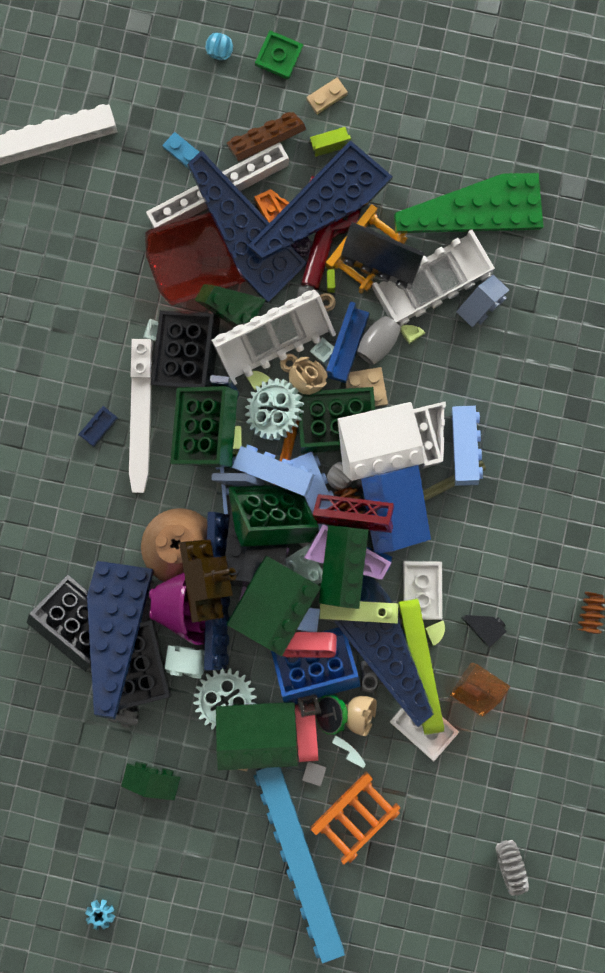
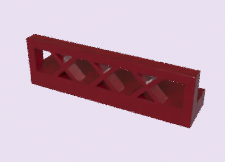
[313,494,394,533]

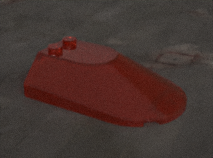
[145,212,245,306]

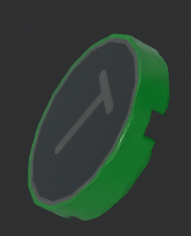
[315,695,348,734]

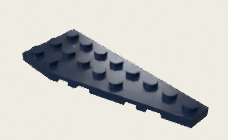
[248,140,393,260]
[187,150,307,303]
[87,561,154,720]
[333,575,434,727]

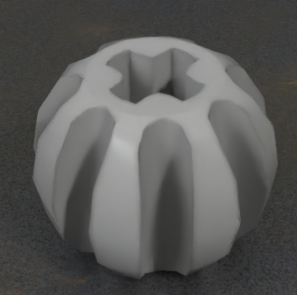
[327,462,352,490]

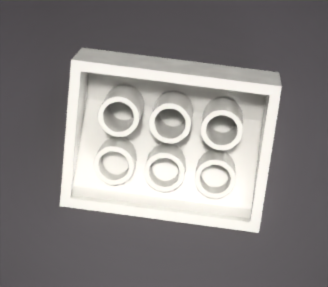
[338,402,424,481]

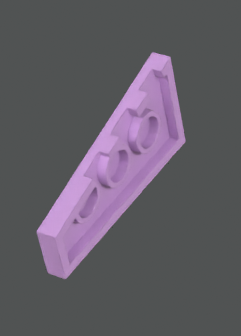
[304,524,391,580]

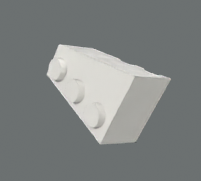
[413,402,446,469]

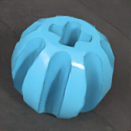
[205,33,233,60]
[85,899,115,930]

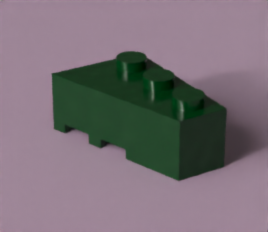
[195,284,266,327]

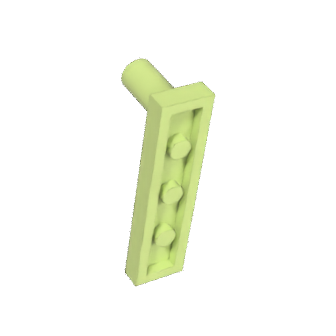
[319,601,398,623]

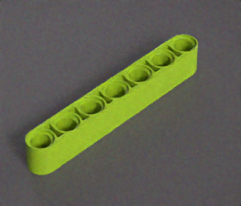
[398,598,444,735]

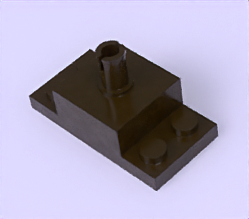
[179,539,237,623]

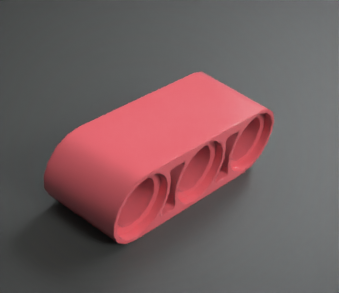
[282,632,337,658]
[295,704,319,762]

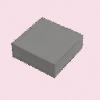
[302,761,327,786]

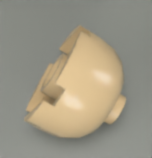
[289,357,328,394]
[345,696,377,736]

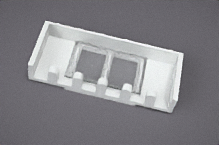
[372,230,495,326]
[212,290,336,385]

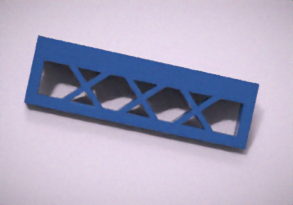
[326,301,370,383]

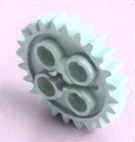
[245,378,304,441]
[193,668,257,730]

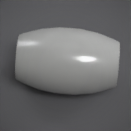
[357,316,401,365]

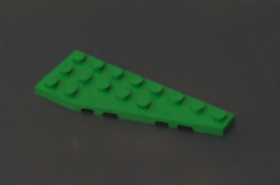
[394,173,543,233]

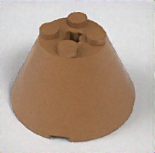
[141,508,207,582]

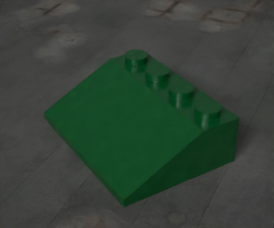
[170,386,238,467]
[297,387,375,453]
[228,485,319,547]
[226,556,321,656]
[216,702,298,771]

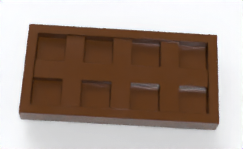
[227,112,306,161]

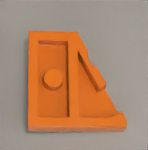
[254,189,289,223]

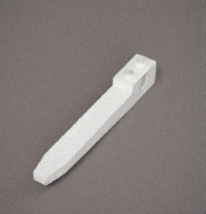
[129,339,154,493]

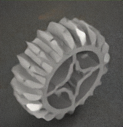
[495,840,529,896]

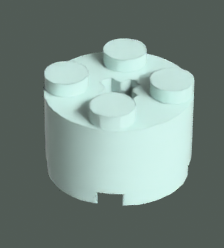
[164,645,205,679]

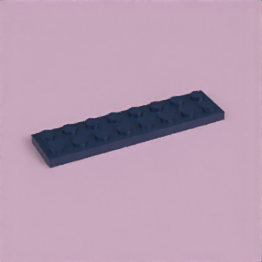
[204,512,230,670]

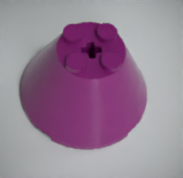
[149,572,205,645]

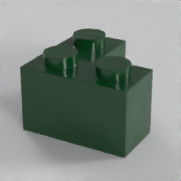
[121,761,181,801]

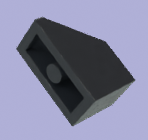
[461,615,507,647]

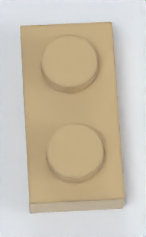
[307,77,348,114]

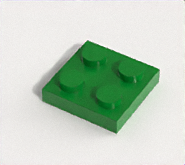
[255,30,303,80]

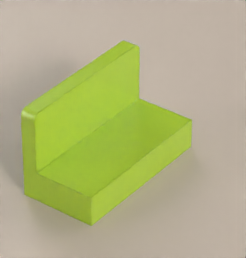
[310,127,351,157]

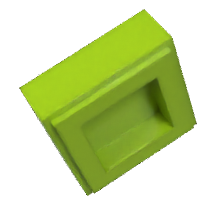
[327,269,335,293]

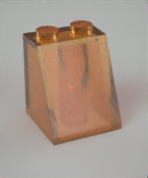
[450,663,511,717]

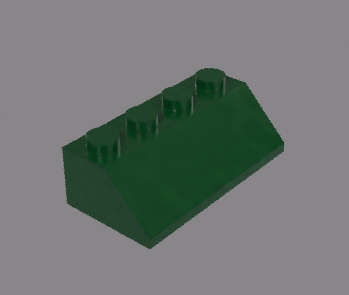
[319,525,368,609]

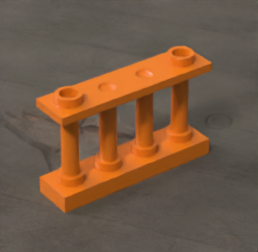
[311,771,400,864]

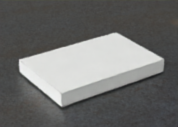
[403,561,442,620]
[390,708,459,761]

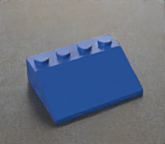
[361,465,431,554]
[271,627,361,704]

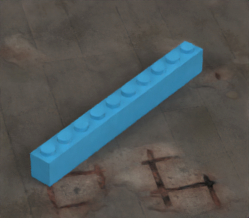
[254,767,345,963]

